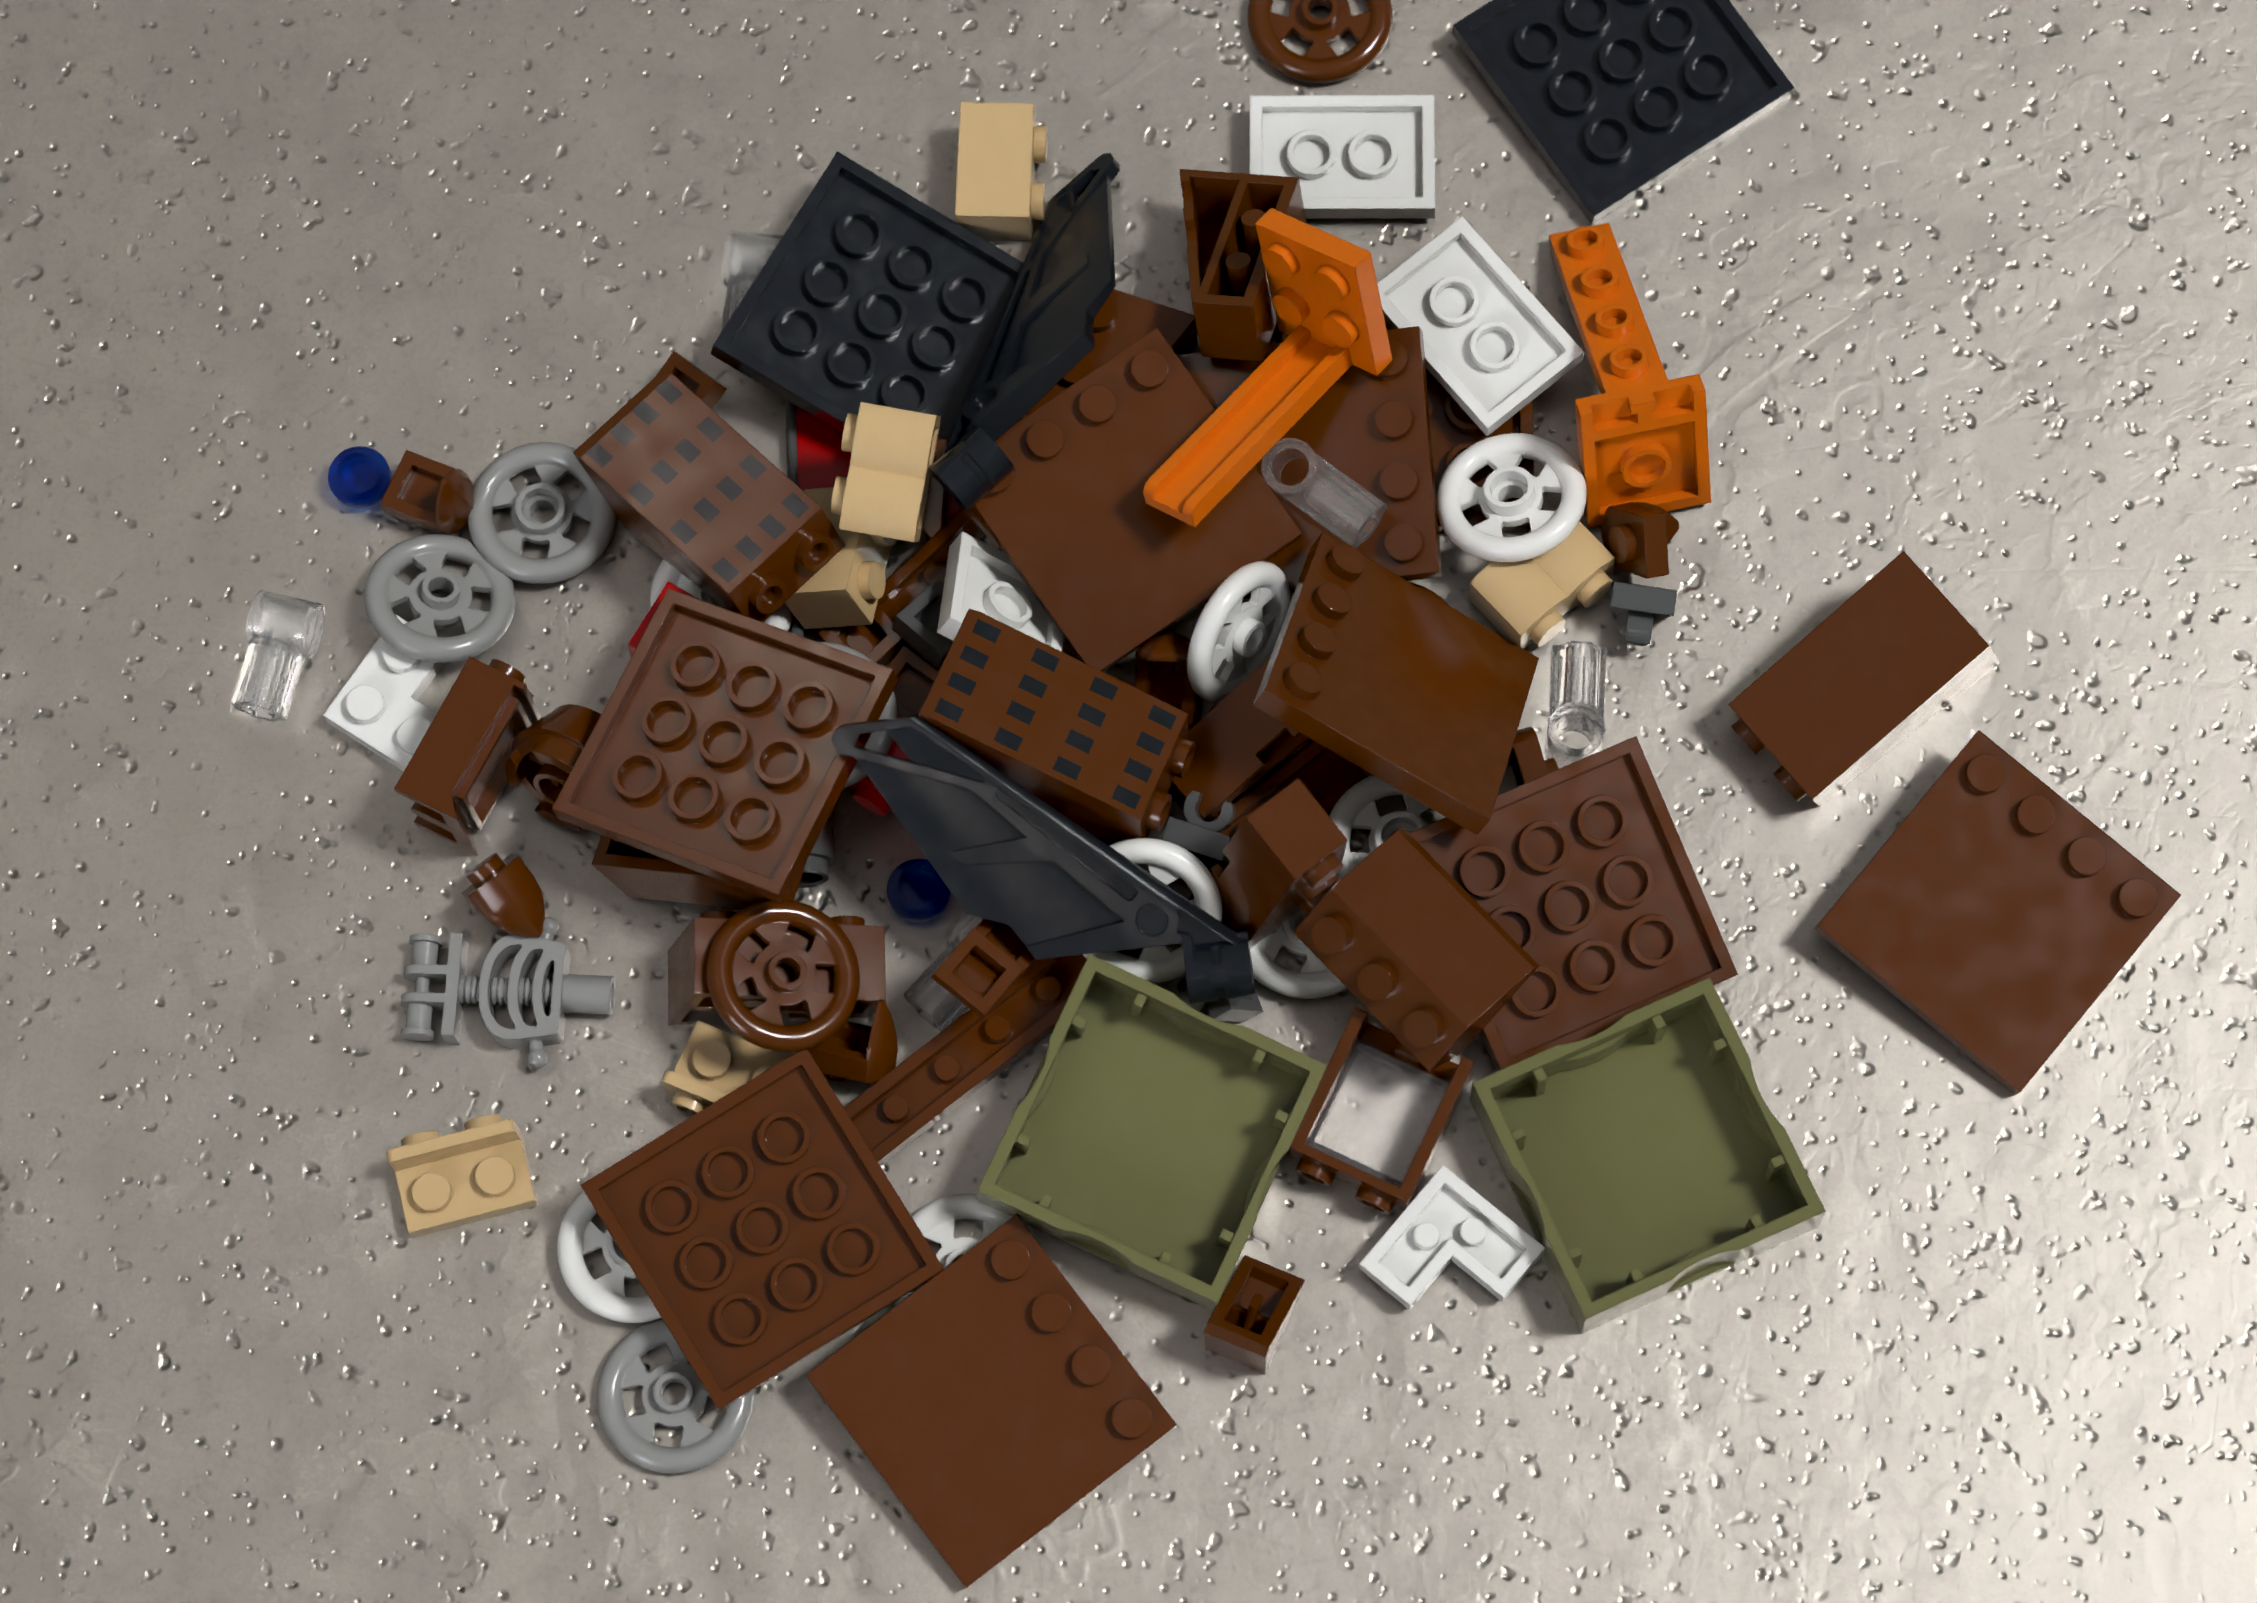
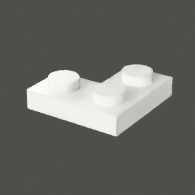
[323,615,445,771]
[1359,1165,1545,1310]

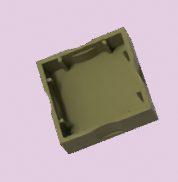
[976,954,1328,1311]
[1470,977,1826,1334]

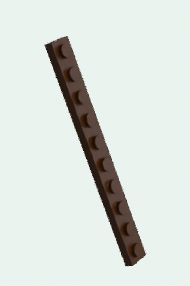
[844,741,1368,1167]

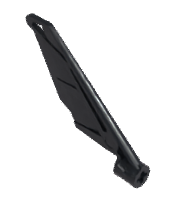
[929,153,1120,512]
[831,716,1255,1004]

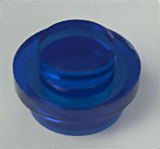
[328,446,391,508]
[887,858,951,923]

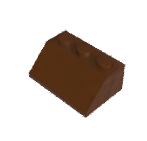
[1293,828,1539,1072]

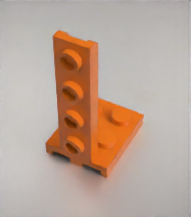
[1143,208,1393,527]
[1549,223,1711,527]

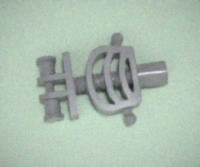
[401,917,615,1069]

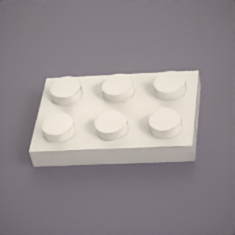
[1250,95,1435,219]
[1377,217,1584,436]

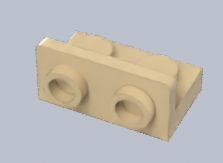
[661,1020,788,1117]
[386,1114,539,1238]

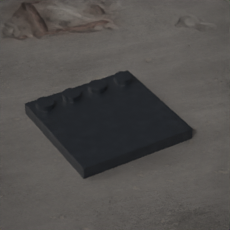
[1452,0,1795,225]
[710,151,1023,436]

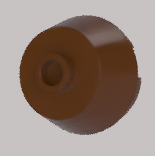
[505,704,601,831]

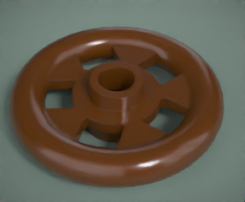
[1247,0,1393,84]
[706,900,860,1052]

